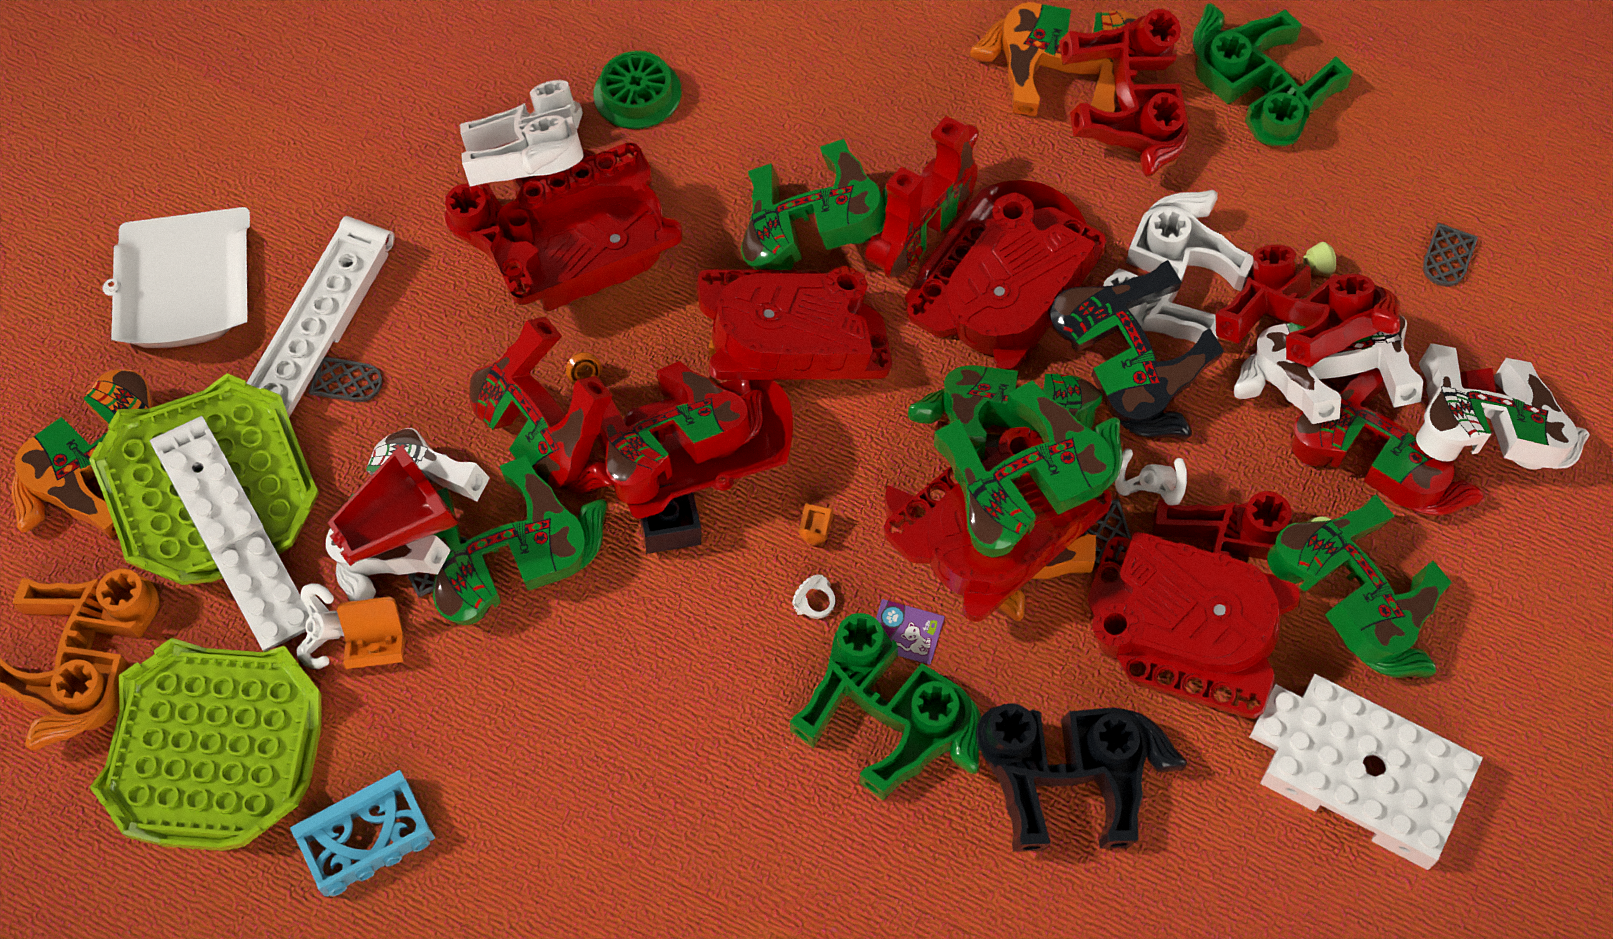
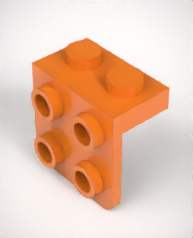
[337,597,405,669]

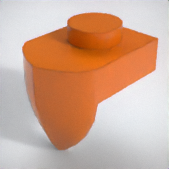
[798,503,834,546]

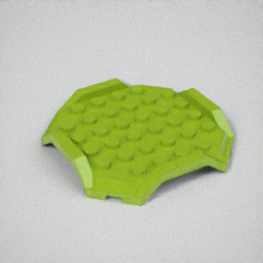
[89,373,319,585]
[90,638,321,851]

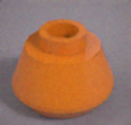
[566,352,602,385]

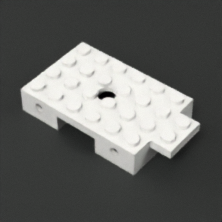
[1250,674,1483,870]

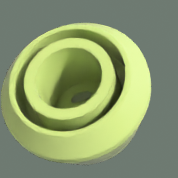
[1303,242,1336,277]

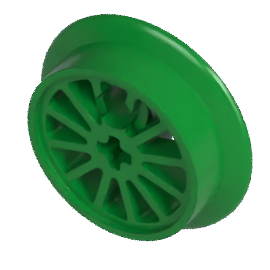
[593,51,682,129]

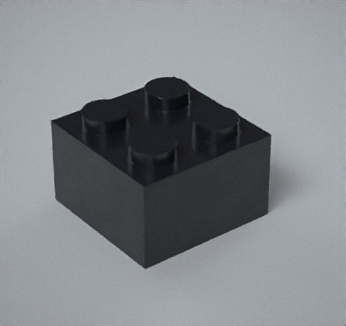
[639,483,701,554]

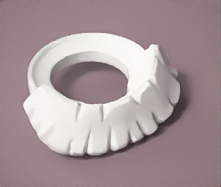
[792,574,836,619]

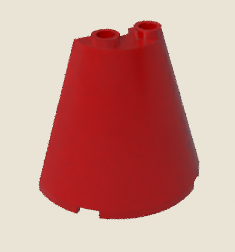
[327,445,459,566]

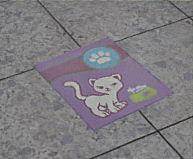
[876,599,945,665]

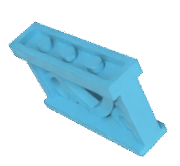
[290,770,435,897]

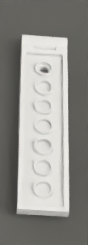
[247,216,395,417]
[149,416,309,652]

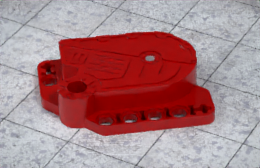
[491,142,683,311]
[907,193,1106,371]
[696,266,892,380]
[884,427,1112,622]
[1088,532,1300,718]

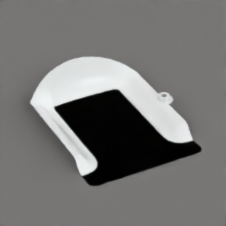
[102,207,250,348]

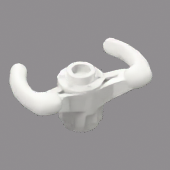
[1115,448,1187,505]
[297,583,344,669]

